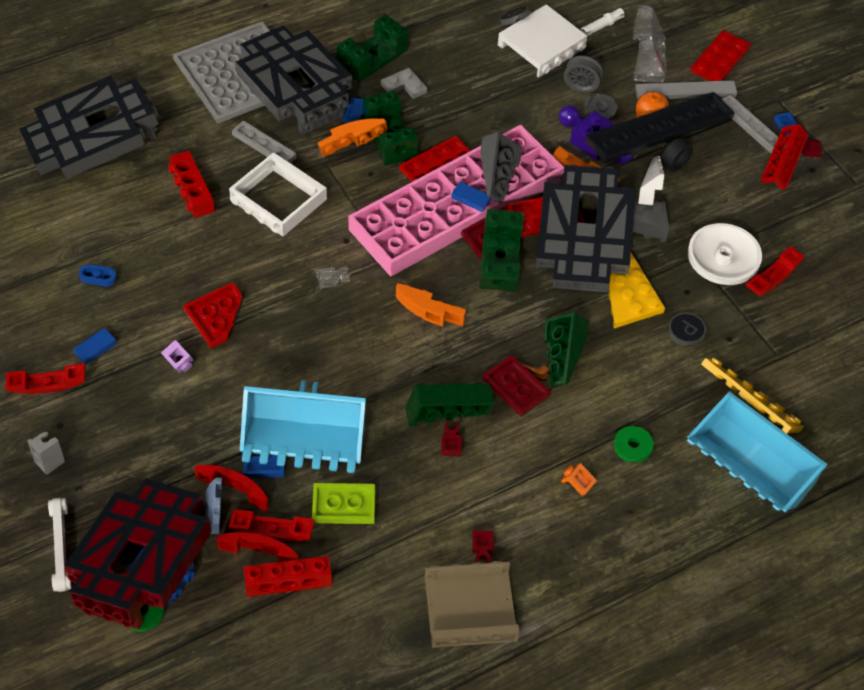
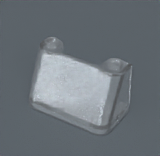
[633,5,667,83]

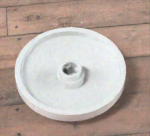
[688,223,762,285]

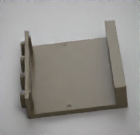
[425,561,520,648]

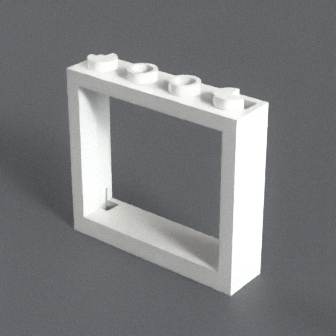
[229,152,327,237]

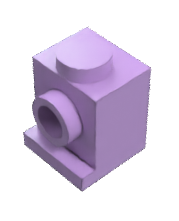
[161,340,194,373]

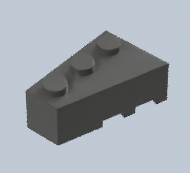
[632,201,669,243]

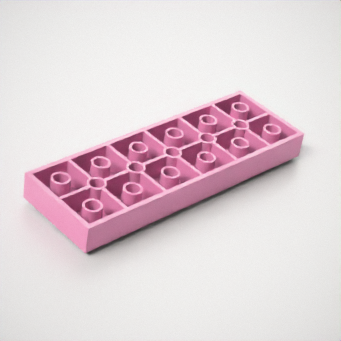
[349,125,564,277]

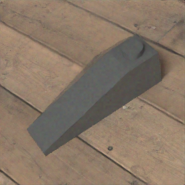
[480,132,522,203]

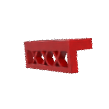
[760,124,808,190]

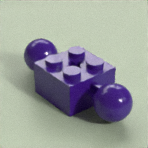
[559,105,633,164]

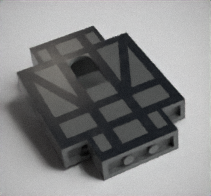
[236,25,352,135]
[19,75,159,179]
[536,165,636,293]

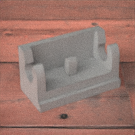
[28,432,65,475]

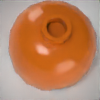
[635,91,670,117]

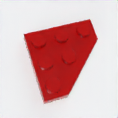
[183,282,243,349]

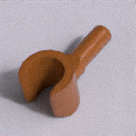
[522,363,549,380]

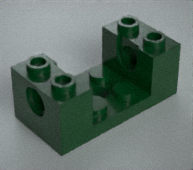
[337,14,409,82]
[363,90,418,166]
[479,209,524,292]

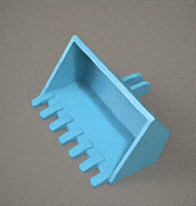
[240,381,366,473]
[687,391,828,512]

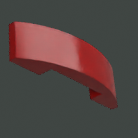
[746,246,805,296]
[5,363,86,394]
[194,465,269,512]
[228,509,315,542]
[216,532,299,562]

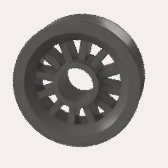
[564,56,603,93]

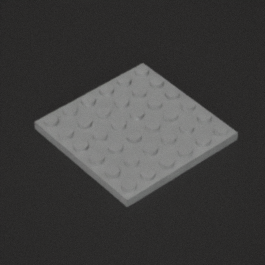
[173,21,309,124]

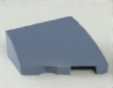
[204,478,222,534]

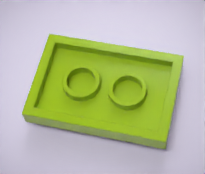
[312,483,375,524]

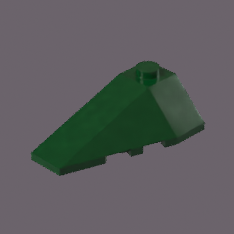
[544,312,589,387]

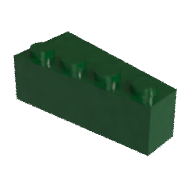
[405,383,494,427]

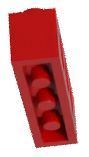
[168,151,215,218]
[243,556,332,597]

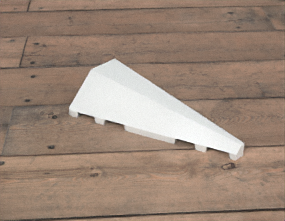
[639,155,664,205]

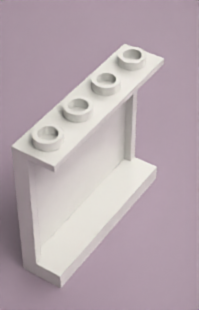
[498,5,587,78]

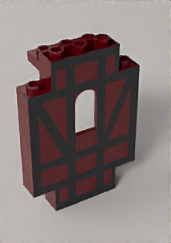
[64,479,211,630]

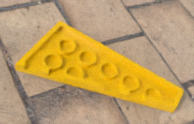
[608,253,665,328]
[702,357,804,434]

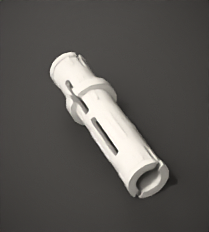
[580,8,625,36]

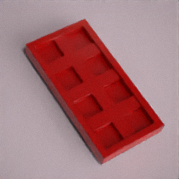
[690,30,751,81]
[399,136,470,182]
[506,197,585,238]

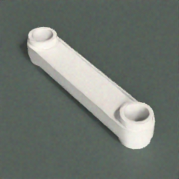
[48,498,72,592]

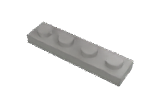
[232,121,296,163]

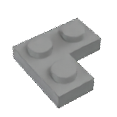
[381,68,427,99]

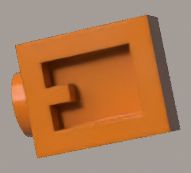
[560,463,597,496]

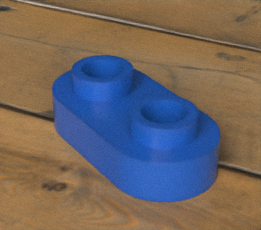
[79,264,117,287]

